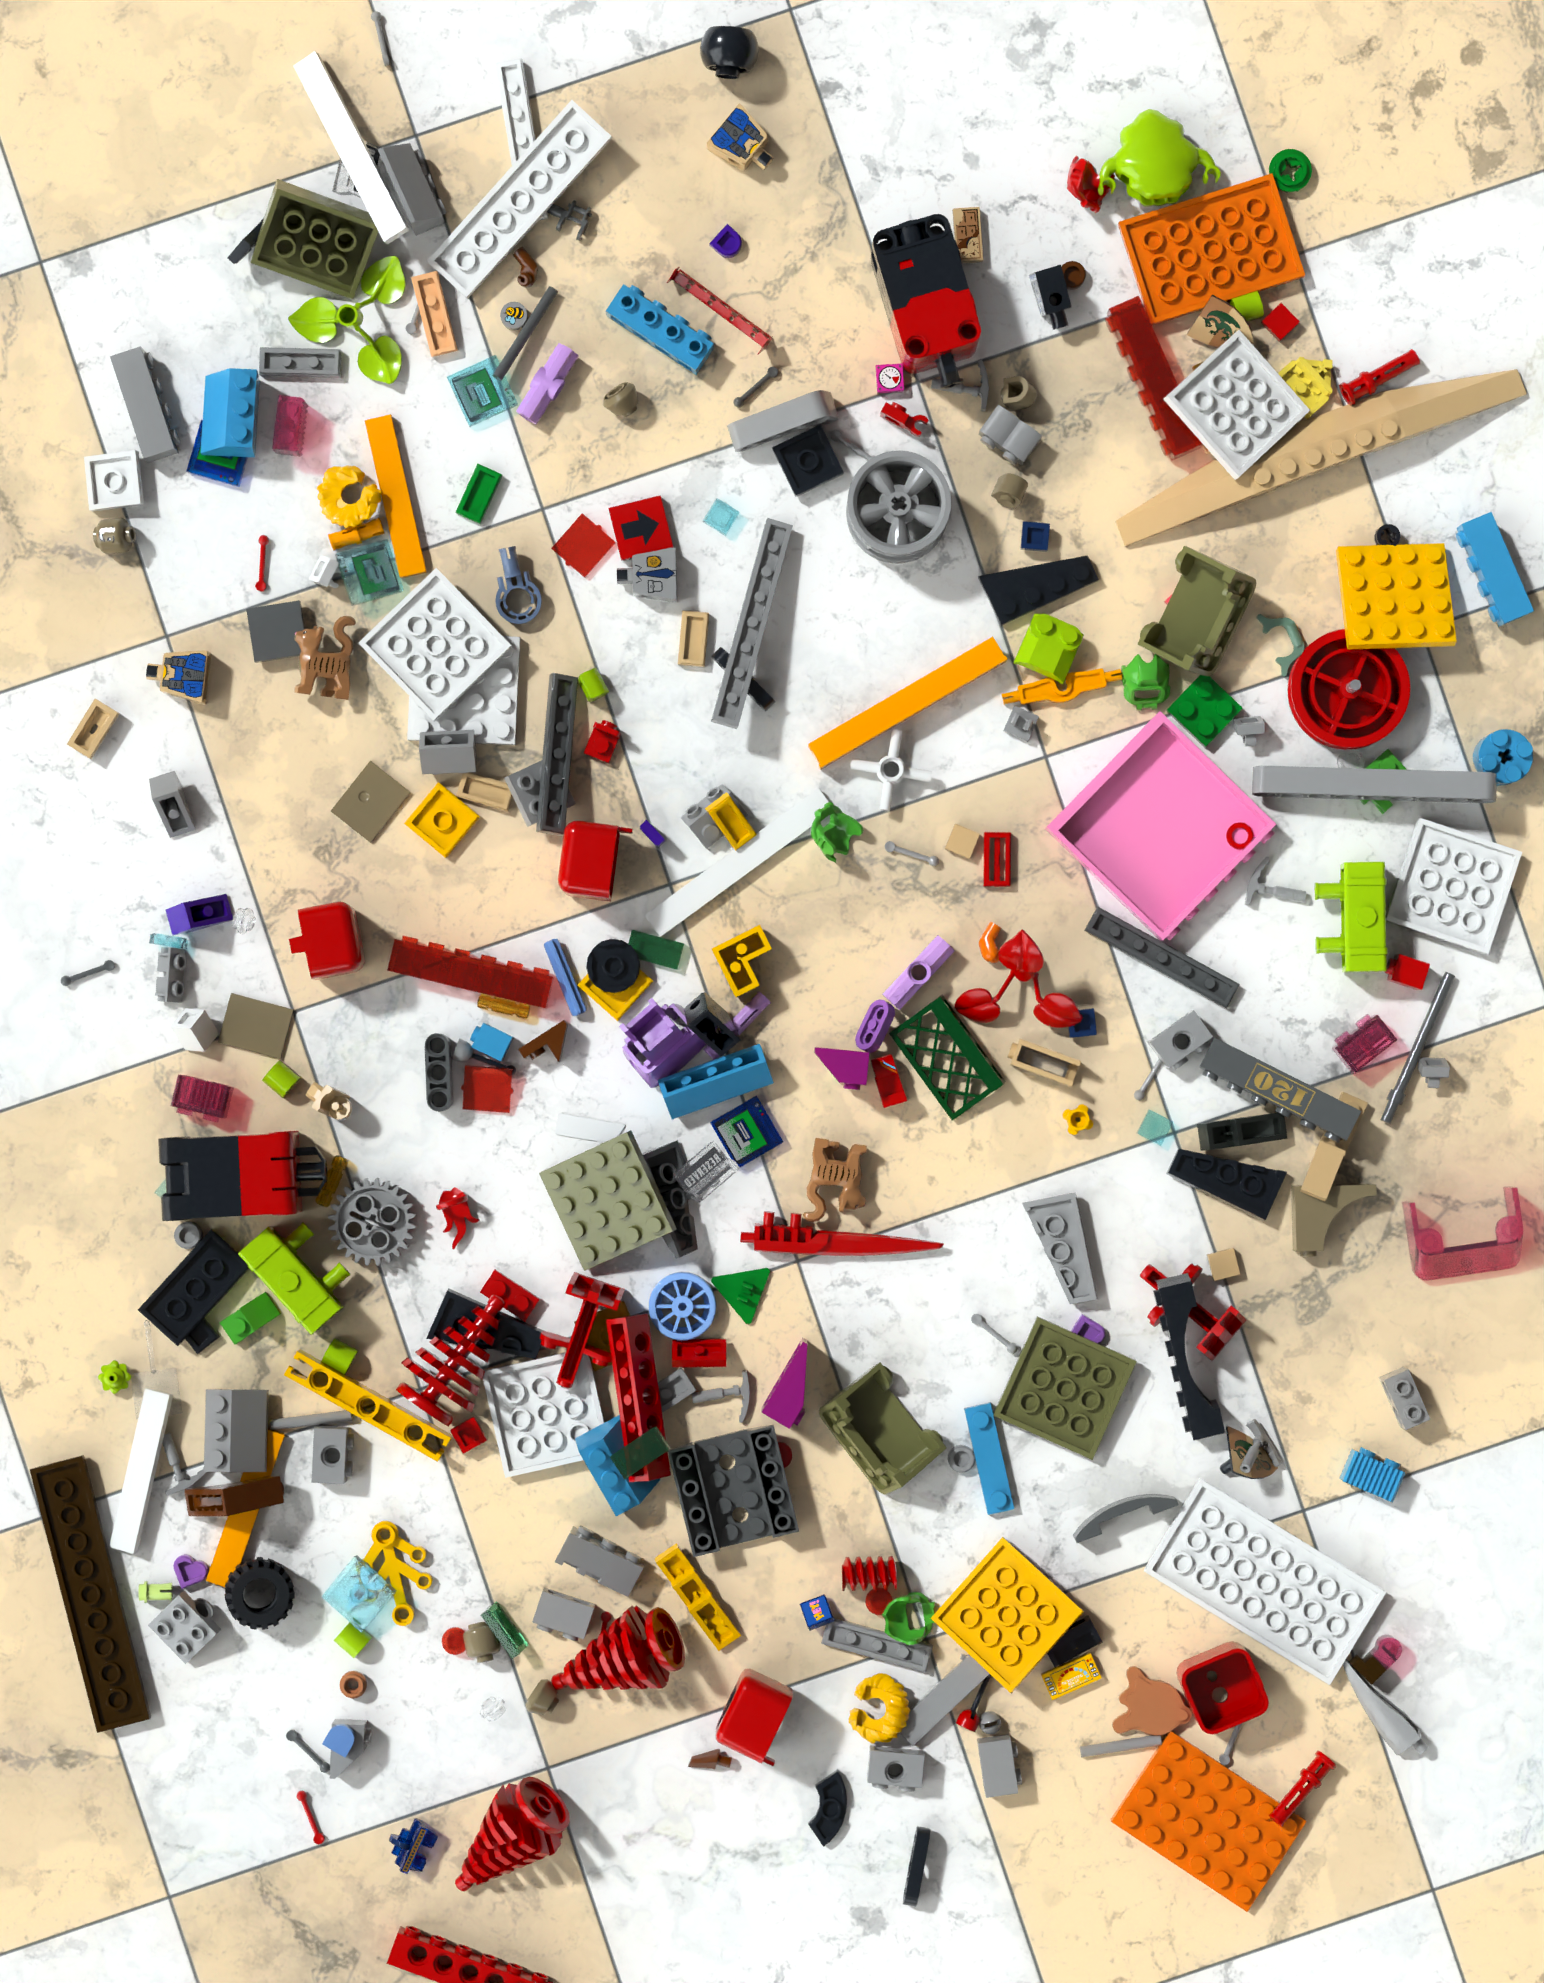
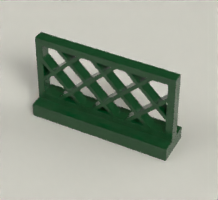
[889,994,1006,1121]

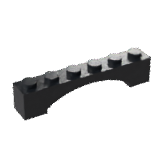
[1153,1273,1225,1440]

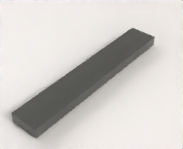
[536,673,578,836]
[1084,907,1240,1008]

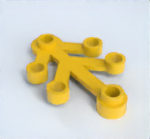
[357,1521,433,1626]

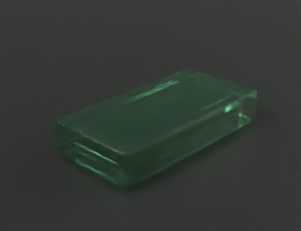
[628,930,684,970]
[610,1426,671,1480]
[481,1601,528,1659]

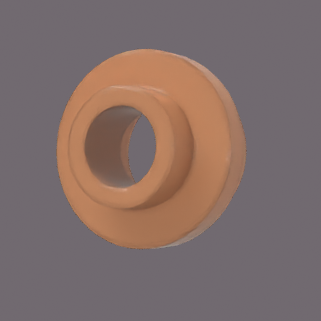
[340,1671,367,1699]

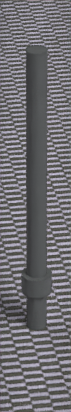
[1380,972,1455,1124]

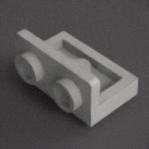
[681,784,748,849]

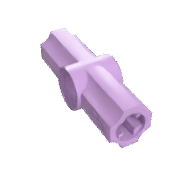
[516,343,579,425]
[882,935,955,1010]

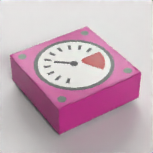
[875,363,904,394]

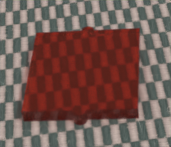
[551,513,616,578]
[461,1065,514,1113]

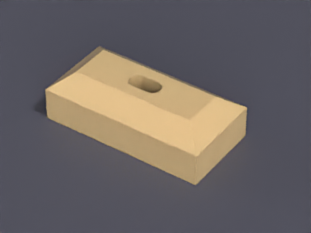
[67,699,120,759]

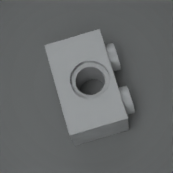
[1148,1010,1213,1070]
[311,1425,354,1484]
[867,1745,925,1791]

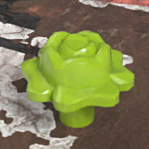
[98,1360,132,1394]

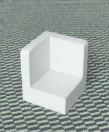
[171,1008,219,1052]

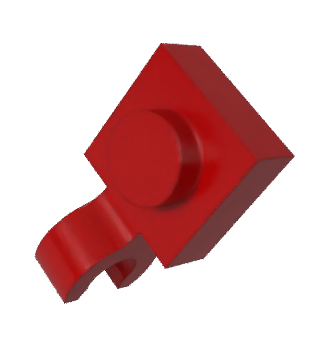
[880,402,929,437]

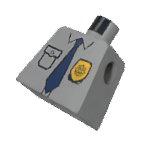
[617,548,677,602]

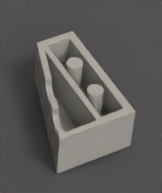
[555,1525,644,1597]

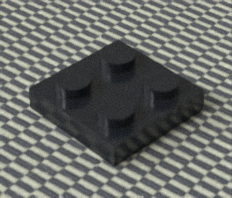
[772,424,844,497]

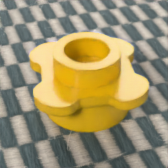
[1062,1104,1093,1135]

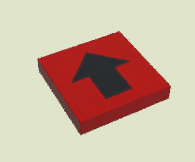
[608,495,673,561]

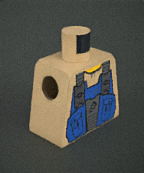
[707,103,774,171]
[146,650,212,704]

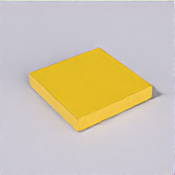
[404,782,480,858]
[577,969,653,1021]

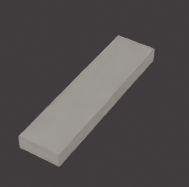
[821,1617,933,1672]
[900,1654,989,1746]

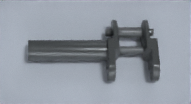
[547,200,592,241]

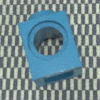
[470,1023,514,1062]

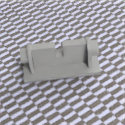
[155,947,186,1003]

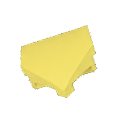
[1278,357,1332,420]

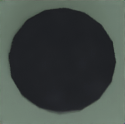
[586,939,641,993]

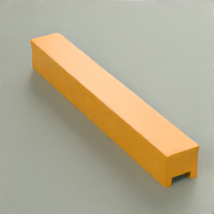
[808,637,1007,770]

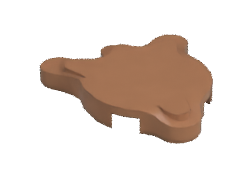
[1112,1666,1192,1736]

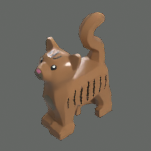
[294,616,356,700]
[803,1138,867,1222]

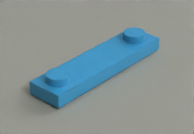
[964,1402,1014,1515]

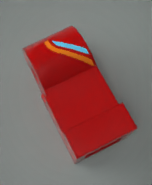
[871,1054,907,1108]

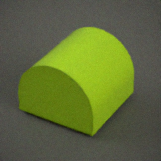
[1229,291,1264,322]
[578,668,609,703]
[262,1060,301,1098]
[321,1338,359,1375]
[333,1619,372,1658]

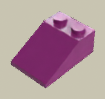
[761,1337,808,1429]

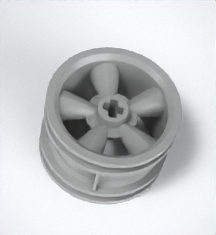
[846,451,951,564]

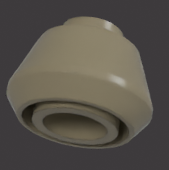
[603,382,638,417]
[525,1679,559,1715]

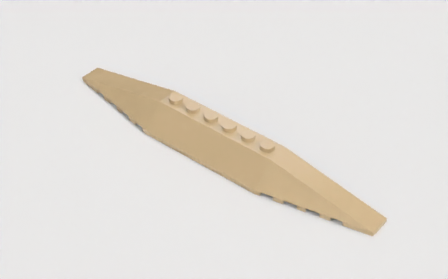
[1115,369,1527,546]

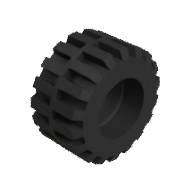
[224,1557,295,1630]

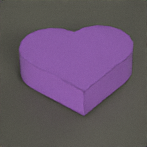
[1071,1314,1105,1343]
[173,1554,209,1589]

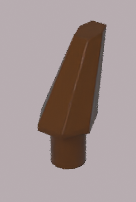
[688,1749,732,1769]

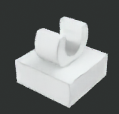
[309,555,345,588]

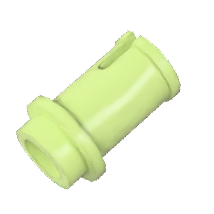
[139,1581,173,1603]

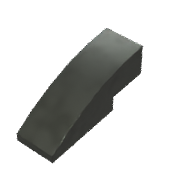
[1197,1113,1288,1151]

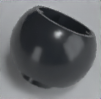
[700,26,759,79]

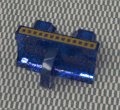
[389,1818,438,1874]

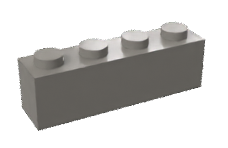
[110,346,180,463]

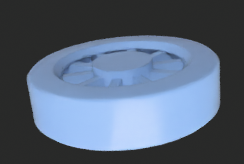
[649,1272,717,1340]

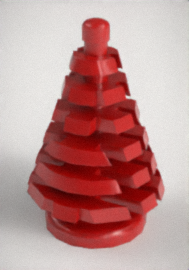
[396,1295,505,1427]
[551,1605,685,1690]
[455,1776,570,1892]

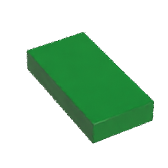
[455,463,503,525]

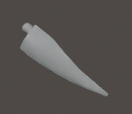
[1343,1659,1428,1755]

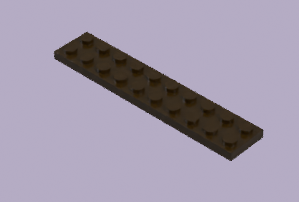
[30,1455,151,1733]

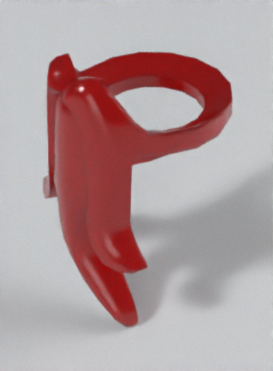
[436,1187,480,1250]

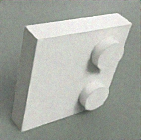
[84,450,144,512]

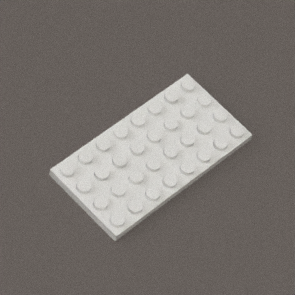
[1144,1478,1386,1685]

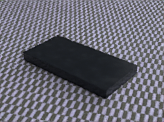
[138,1229,249,1346]

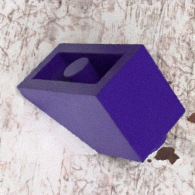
[165,894,234,936]

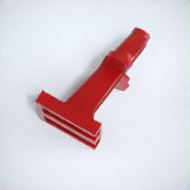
[1140,1264,1246,1361]
[540,1272,625,1388]

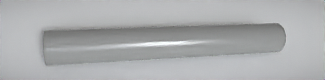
[270,1410,353,1430]
[1080,1735,1162,1758]

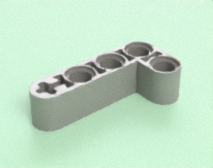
[727,390,839,452]

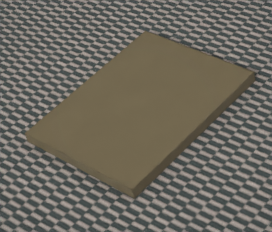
[331,761,411,843]
[218,993,294,1059]

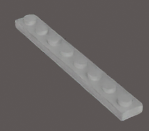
[711,518,793,729]

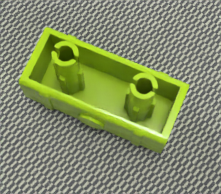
[1314,862,1388,972]
[238,1222,351,1335]

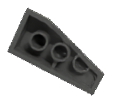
[642,1140,698,1259]

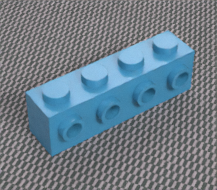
[606,284,714,375]
[1456,512,1534,627]
[658,1044,774,1119]

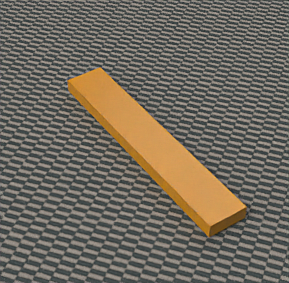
[365,414,427,578]
[206,1429,286,1587]

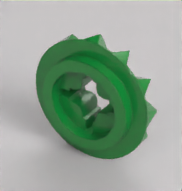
[1268,149,1312,193]

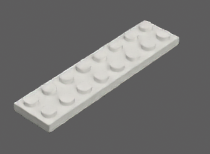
[427,100,612,299]

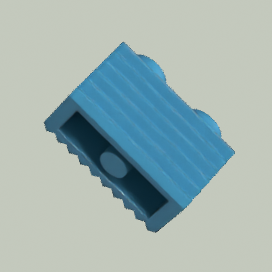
[1339,1447,1405,1503]

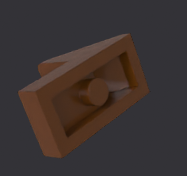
[518,1020,568,1062]

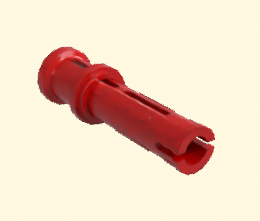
[1339,349,1420,406]
[1269,1750,1336,1827]

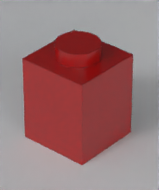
[1385,954,1430,990]

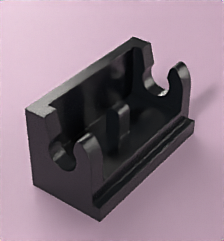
[1047,1615,1103,1668]

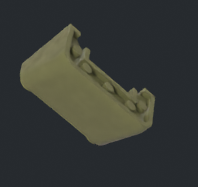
[1138,546,1256,676]
[819,1362,947,1494]

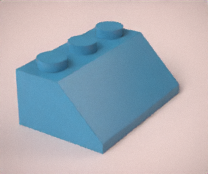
[201,368,260,458]
[575,1415,660,1516]

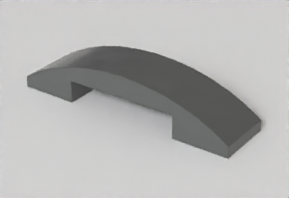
[1073,1494,1179,1543]

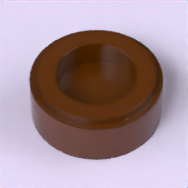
[1062,261,1086,290]

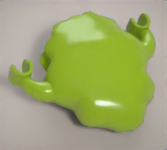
[1098,109,1221,207]

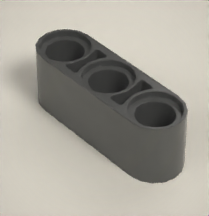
[424,1033,453,1112]

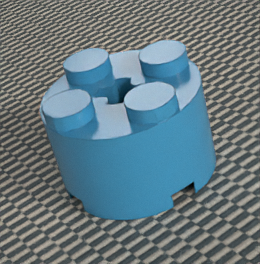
[1473,729,1533,786]

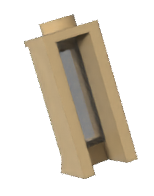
[1007,1039,1081,1087]

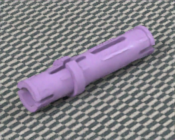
[703,991,771,1060]

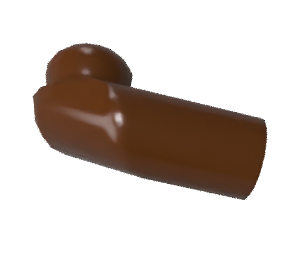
[513,247,538,287]

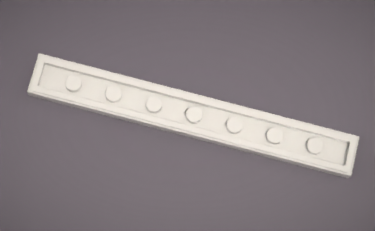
[294,51,410,244]
[645,788,829,937]

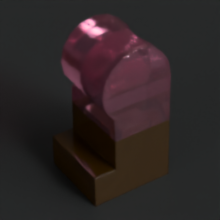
[1349,1634,1402,1685]

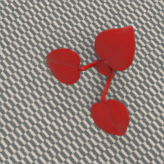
[954,929,1083,1028]

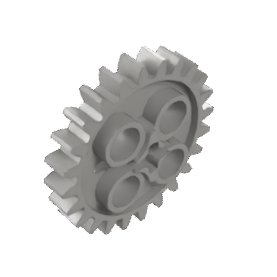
[328,1178,417,1266]

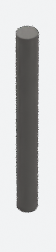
[492,286,558,381]

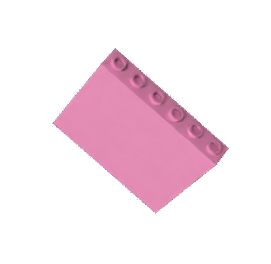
[1045,711,1276,941]

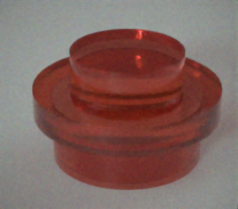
[865,1587,892,1615]
[442,1627,465,1655]

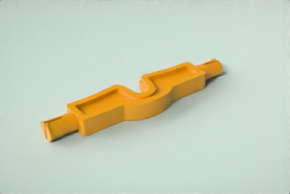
[1001,668,1122,705]

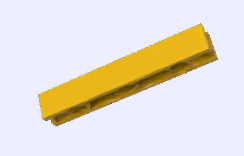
[284,1349,453,1462]

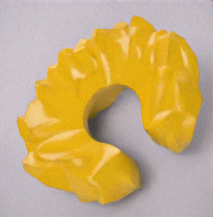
[317,465,382,528]
[848,1673,911,1744]

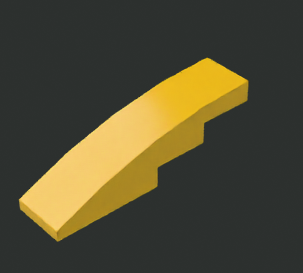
[654,1543,741,1651]

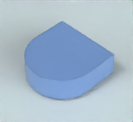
[322,1724,355,1758]

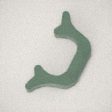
[1257,614,1304,677]

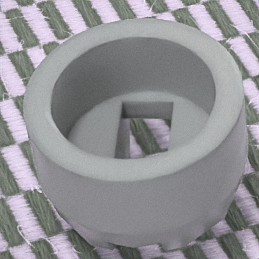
[979,1711,1001,1734]

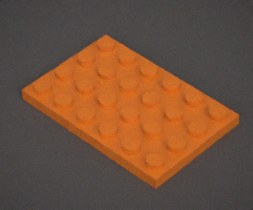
[1118,173,1305,326]
[1110,1731,1307,1912]

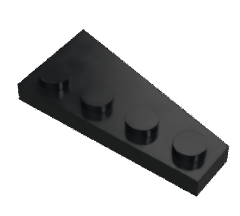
[978,555,1099,626]
[1166,1149,1287,1221]
[426,1288,544,1359]

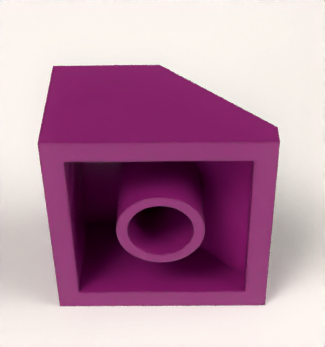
[814,1047,870,1090]

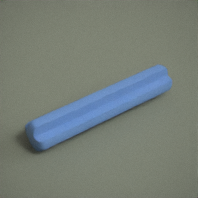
[544,939,586,1016]

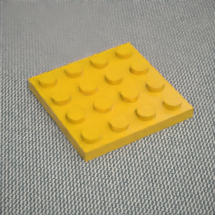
[1336,543,1457,649]
[931,1537,1084,1693]

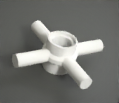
[850,729,932,811]

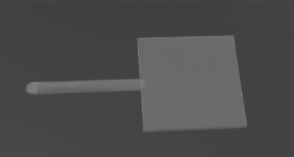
[131,1320,182,1419]

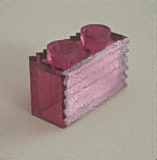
[272,395,309,457]
[1332,1014,1397,1074]
[171,1074,234,1122]

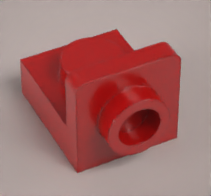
[584,720,621,764]

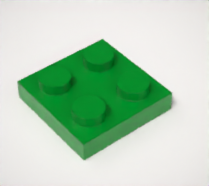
[1166,674,1243,748]

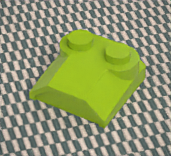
[1013,613,1084,685]

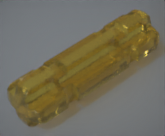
[477,994,530,1019]
[315,1155,348,1207]

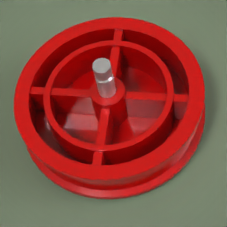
[1287,629,1410,750]

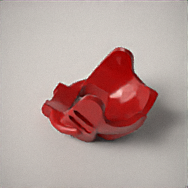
[1067,155,1115,213]

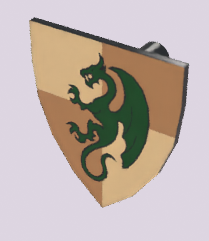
[1187,295,1254,347]
[1220,1426,1278,1479]

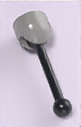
[451,1039,516,1076]

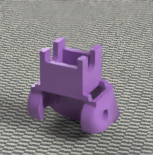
[619,998,706,1088]

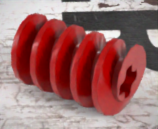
[842,1556,897,1591]

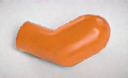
[979,922,1002,963]

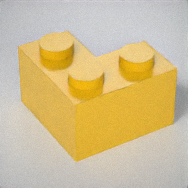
[712,925,772,998]

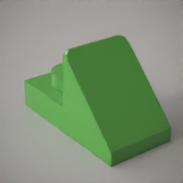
[219,1292,281,1345]

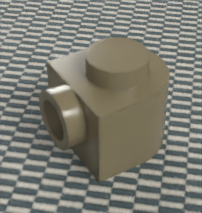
[1001,376,1037,411]
[991,473,1028,509]

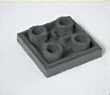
[246,600,305,663]

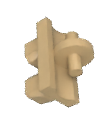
[306,1082,352,1120]

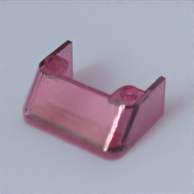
[1402,1186,1523,1281]

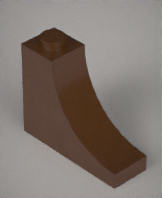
[184,1476,284,1516]

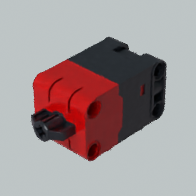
[871,214,981,389]
[158,1131,328,1221]

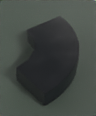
[227,218,264,264]
[808,1769,847,1847]

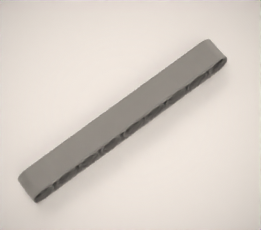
[1252,766,1497,803]

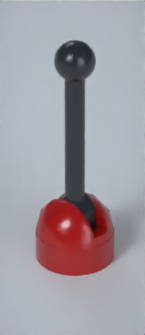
[956,1674,993,1732]

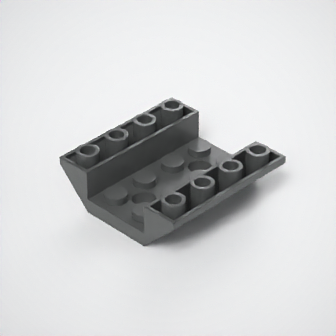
[668,1425,799,1557]

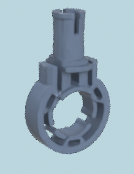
[496,546,542,624]

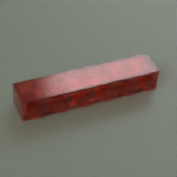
[1105,296,1203,461]
[387,936,554,1009]

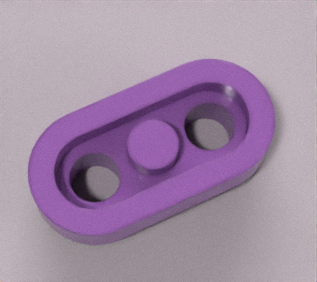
[855,999,895,1053]

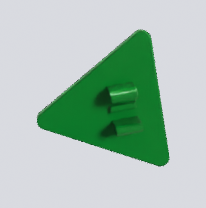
[711,1268,770,1324]

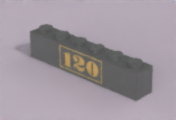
[1199,1037,1362,1143]

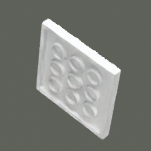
[1164,330,1310,480]
[359,568,512,722]
[407,636,521,745]
[1386,818,1522,955]
[483,1352,605,1478]

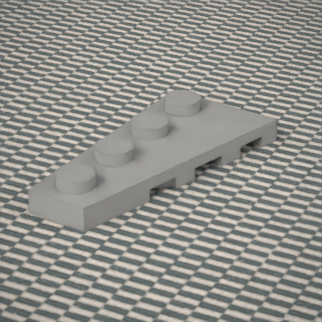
[1022,1192,1097,1304]

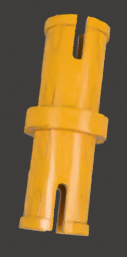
[328,517,385,551]

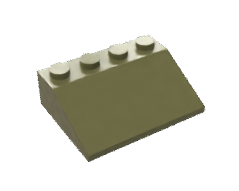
[250,179,379,299]

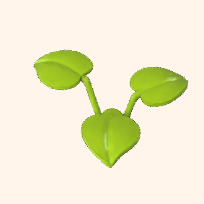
[288,256,406,384]

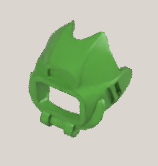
[1121,654,1171,710]
[811,802,863,863]
[882,1592,935,1645]

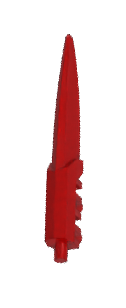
[740,1211,944,1256]

